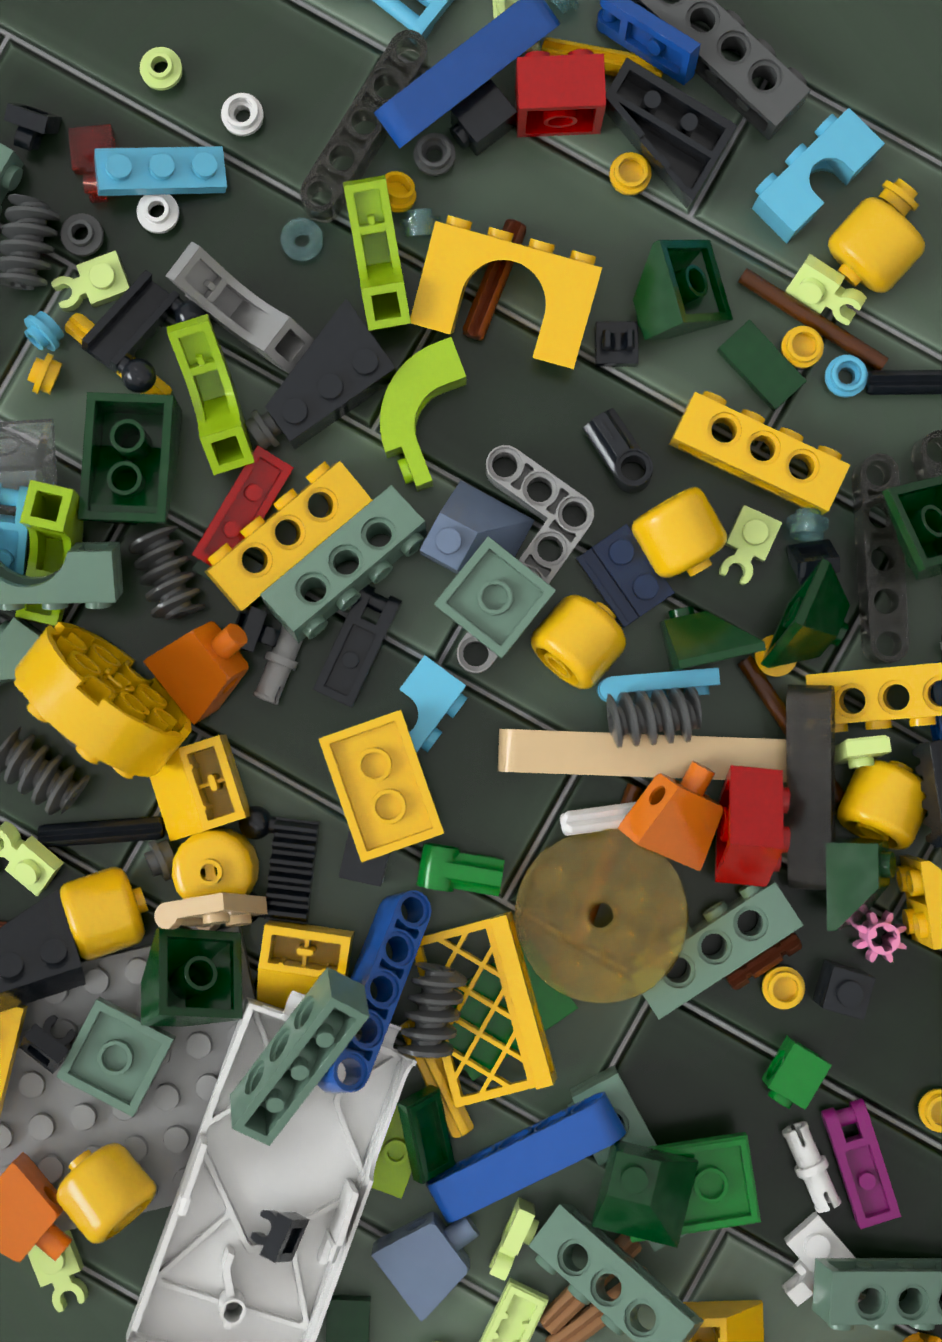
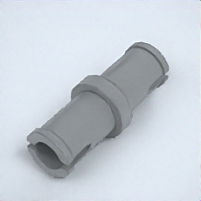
[253,626,303,705]

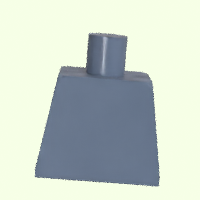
[371,1211,480,1322]

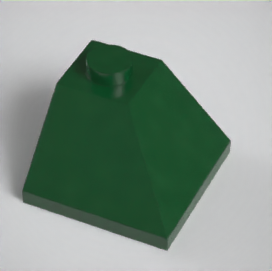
[633,240,733,341]
[882,475,942,581]
[761,558,850,668]
[660,606,766,671]
[826,837,896,931]
[141,927,242,1027]
[591,1140,699,1248]

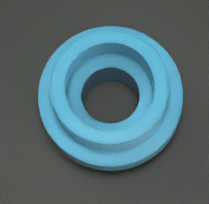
[24,311,64,351]
[825,355,868,398]

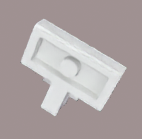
[782,1211,863,1307]

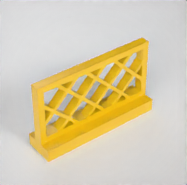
[415,911,558,1108]

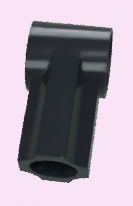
[583,408,653,493]

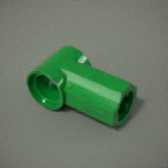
[416,843,505,896]

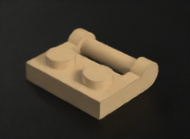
[154,892,268,931]

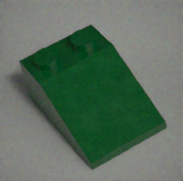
[78,392,182,524]

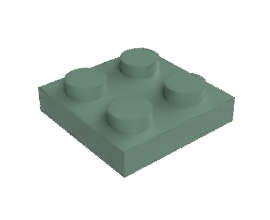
[434,536,556,659]
[56,997,176,1117]

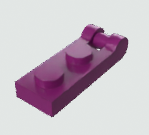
[821,1098,901,1230]

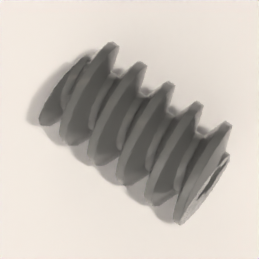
[0,194,61,290]
[128,526,206,620]
[606,686,702,748]
[0,727,90,815]
[397,962,467,1059]

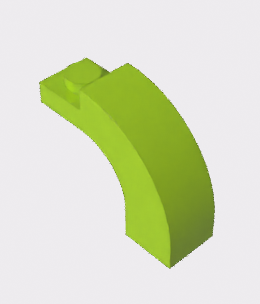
[343,175,411,331]
[167,314,255,475]
[380,337,467,492]
[15,480,84,627]

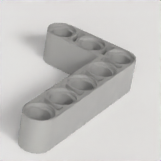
[457,445,594,674]

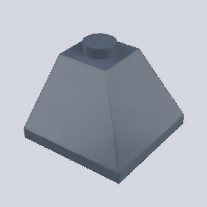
[419,480,534,574]

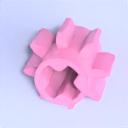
[852,910,907,963]

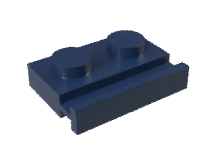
[575,523,675,628]

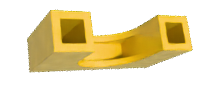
[410,215,602,369]

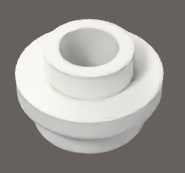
[221,93,264,136]
[137,194,180,234]

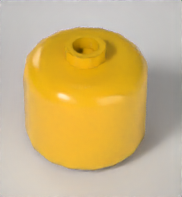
[828,197,925,293]
[632,487,727,578]
[531,594,626,689]
[836,760,927,850]
[171,828,259,899]
[59,867,148,961]
[56,1143,157,1244]

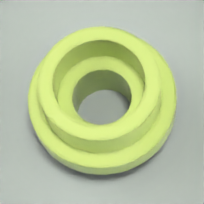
[140,47,183,91]

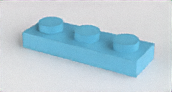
[94,146,227,196]

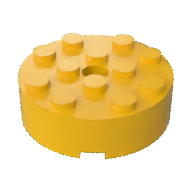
[14,622,192,779]

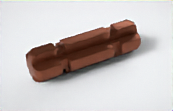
[725,932,802,990]

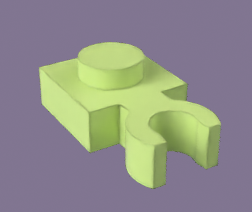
[51,250,130,312]
[785,254,867,325]
[719,505,782,585]
[0,821,64,896]
[489,1197,539,1281]
[28,1230,88,1312]

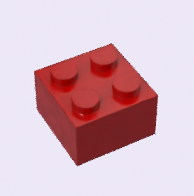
[515,49,606,137]
[715,765,791,887]

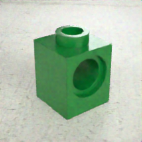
[761,1035,832,1110]

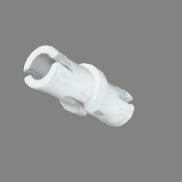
[782,1121,842,1213]

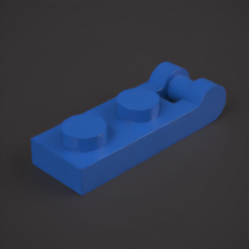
[596,0,701,85]

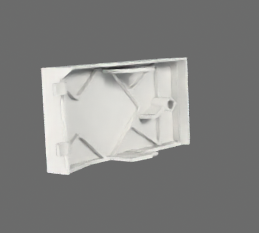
[126,991,417,1342]

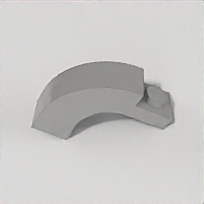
[166,242,314,374]

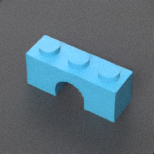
[752,108,885,244]
[399,655,468,753]

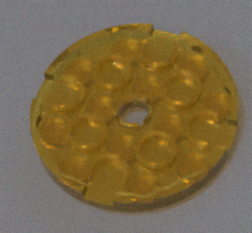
[515,829,689,1004]

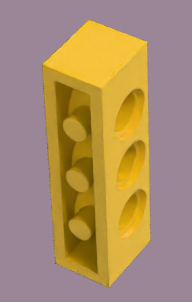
[669,391,850,516]
[205,461,372,611]
[806,663,942,733]

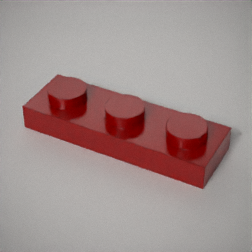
[191,445,294,567]

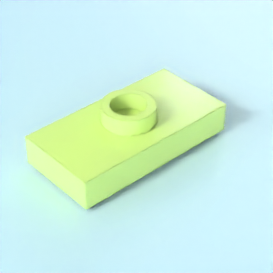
[829,735,892,769]
[479,1278,549,1342]

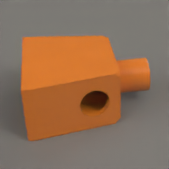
[143,621,249,725]
[618,761,723,872]
[0,1152,73,1263]

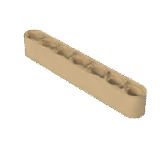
[498,729,792,782]

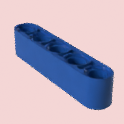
[374,0,561,149]
[317,890,432,1094]
[425,1092,627,1223]

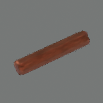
[463,219,526,341]

